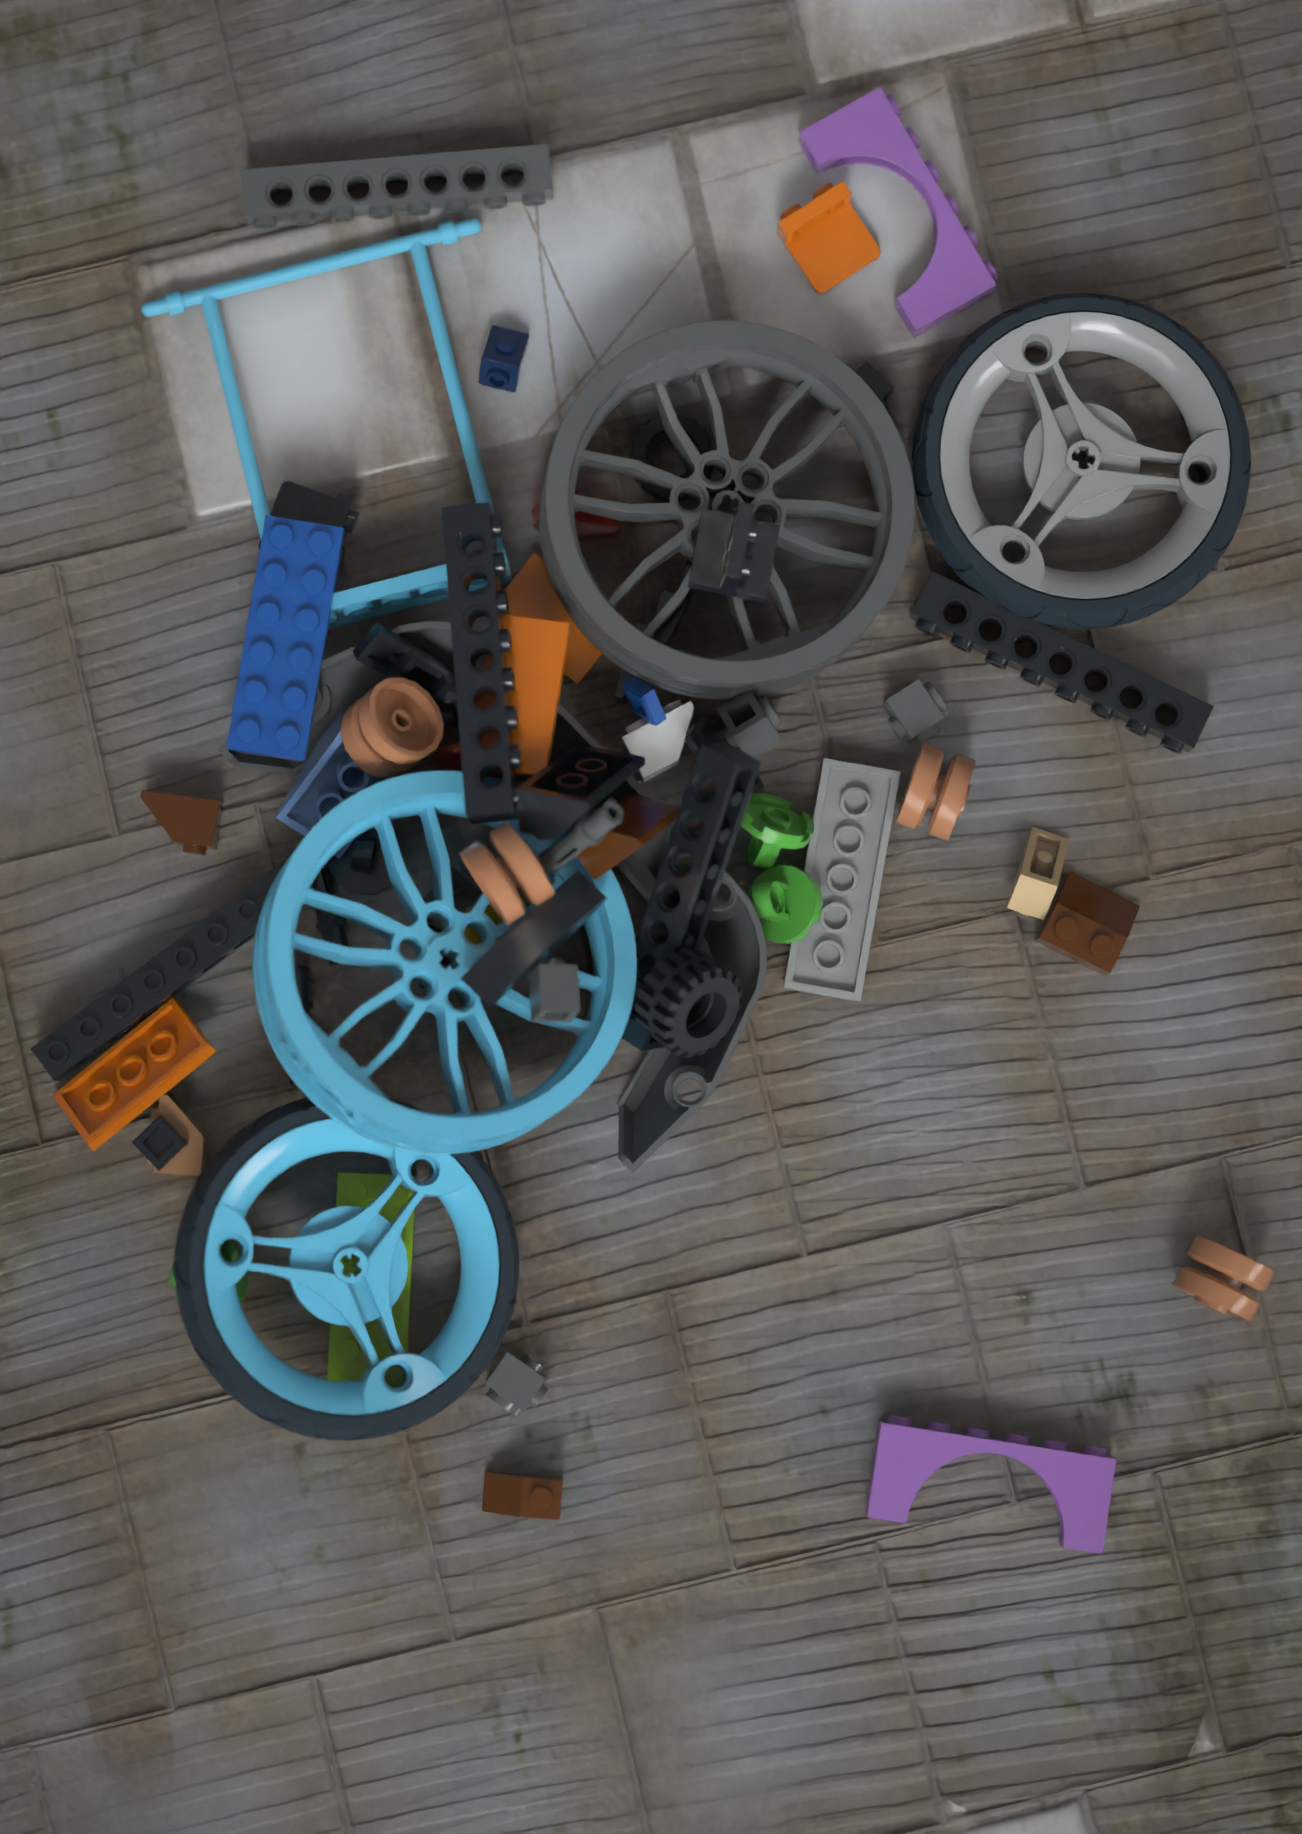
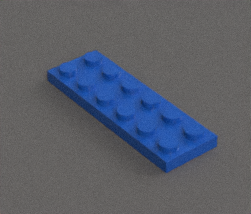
[226,515,345,762]

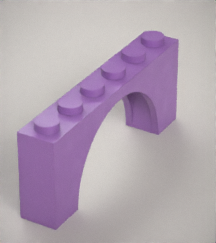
[798,87,998,339]
[865,1415,1116,1554]

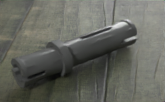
[538,801,623,875]

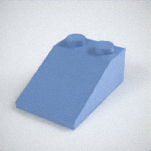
[276,711,404,859]

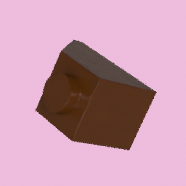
[141,790,223,856]
[482,1471,563,1520]

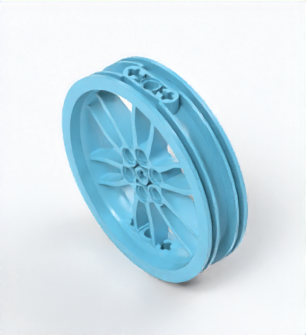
[252,771,637,1154]

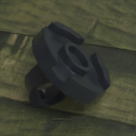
[327,827,404,895]

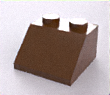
[574,792,680,880]
[1035,871,1140,976]

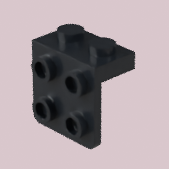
[259,481,359,569]

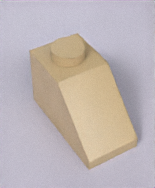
[1007,827,1069,920]

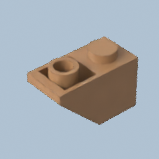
[148,1094,208,1176]

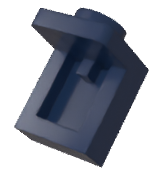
[478,325,530,392]

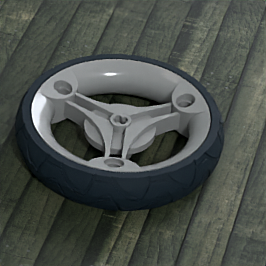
[912,293,1251,630]

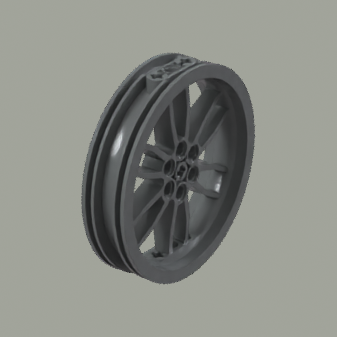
[539,321,915,700]

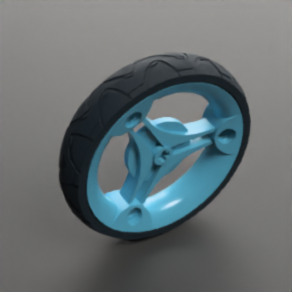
[174,1097,519,1441]

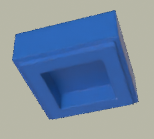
[622,676,667,726]

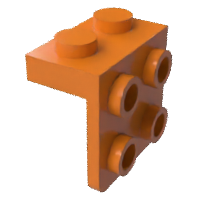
[777,181,881,294]

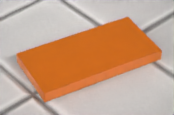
[478,615,571,777]
[53,996,217,1151]

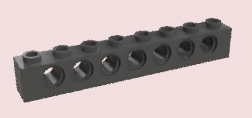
[240,144,553,229]

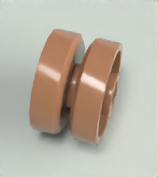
[341,677,444,779]
[895,742,976,841]
[459,821,555,925]
[1172,1235,1275,1323]

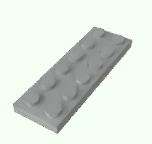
[783,758,901,1002]

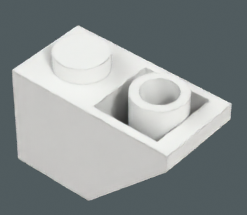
[622,700,694,782]

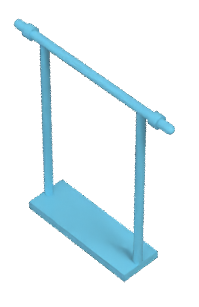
[141,218,512,630]

